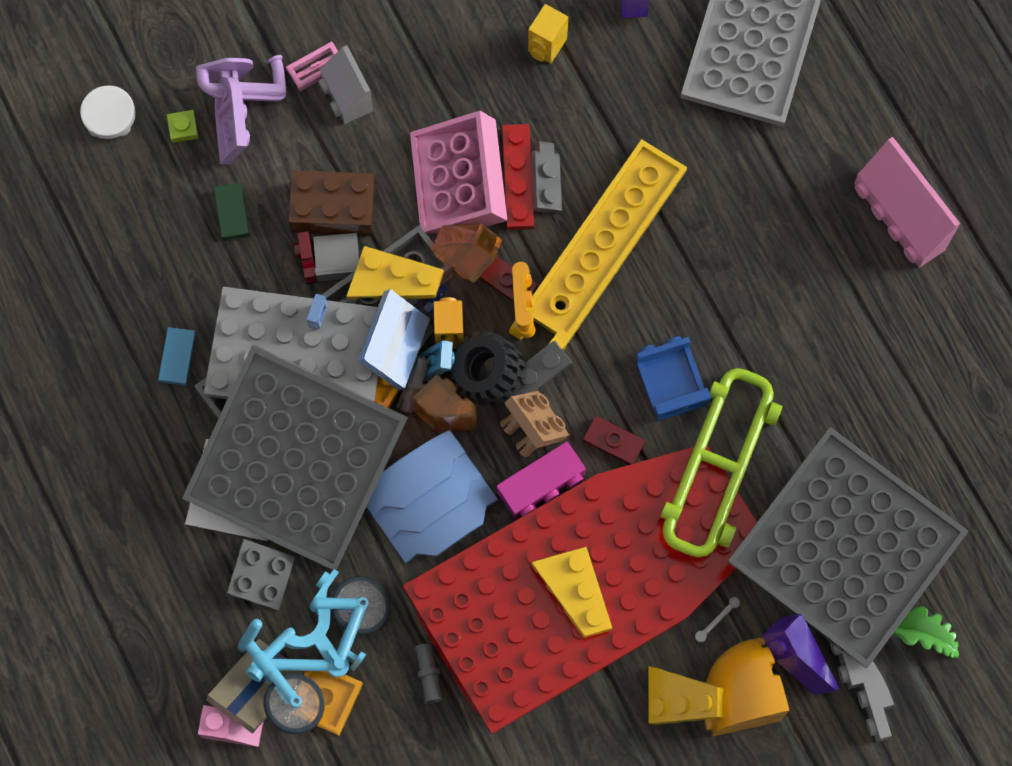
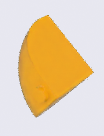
[704,637,789,736]

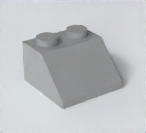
[318,45,373,124]

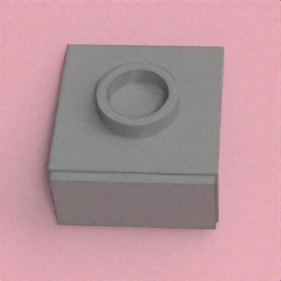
[313,233,359,281]

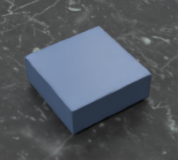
[307,294,328,330]

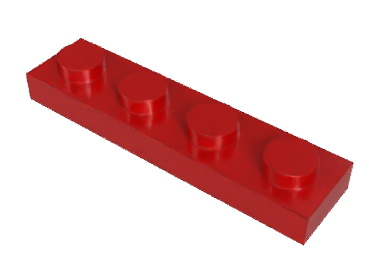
[502,124,534,230]

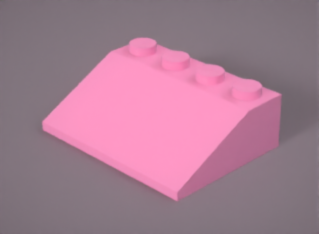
[410,111,507,234]
[854,137,960,268]

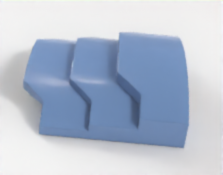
[366,430,498,564]

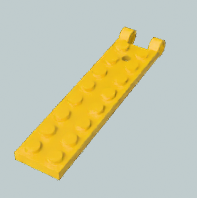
[509,139,687,350]

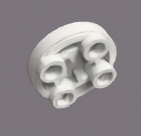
[80,86,135,139]

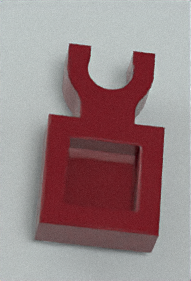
[294,231,317,284]

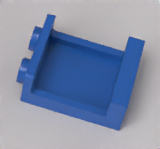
[635,336,711,422]

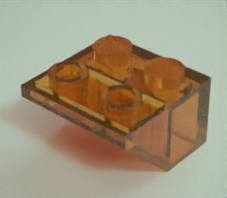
[430,223,502,283]
[412,375,477,431]

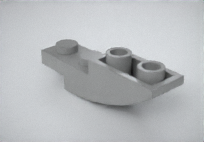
[830,642,894,742]

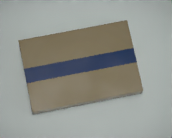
[206,639,305,734]

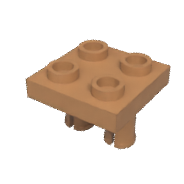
[500,391,569,457]

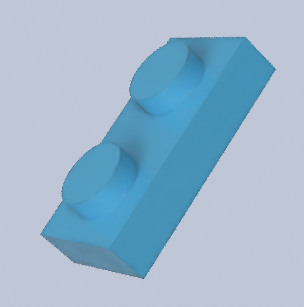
[421,340,455,382]

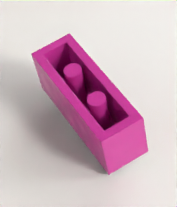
[496,441,586,519]

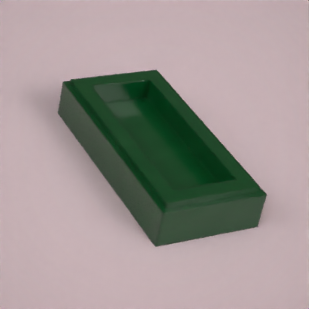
[214,182,250,241]

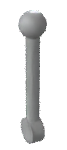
[695,597,740,643]

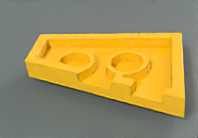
[347,246,444,300]
[531,547,612,638]

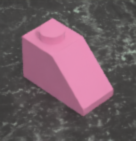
[198,705,263,747]

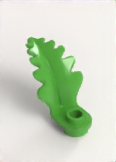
[892,606,959,659]

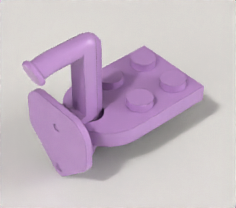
[196,55,286,165]

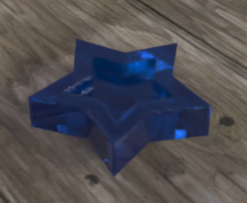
[424,284,448,313]

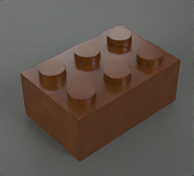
[289,170,376,236]

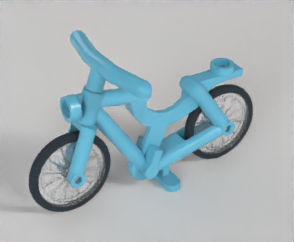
[237,569,390,734]

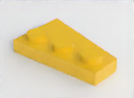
[649,666,725,725]

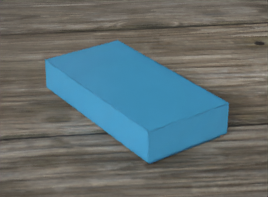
[158,327,196,386]

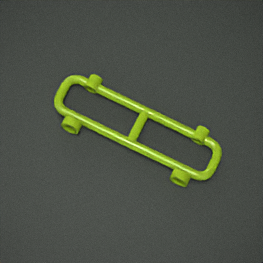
[660,368,783,558]

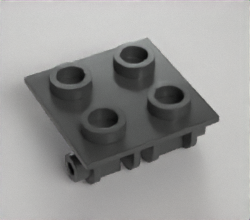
[227,539,295,611]

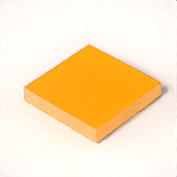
[287,671,363,736]

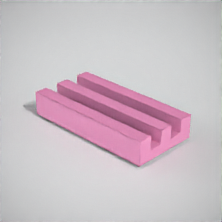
[286,41,338,91]

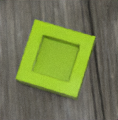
[167,110,198,143]

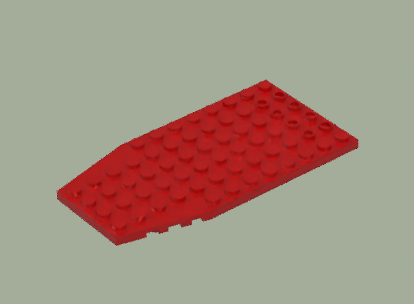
[403,446,757,735]

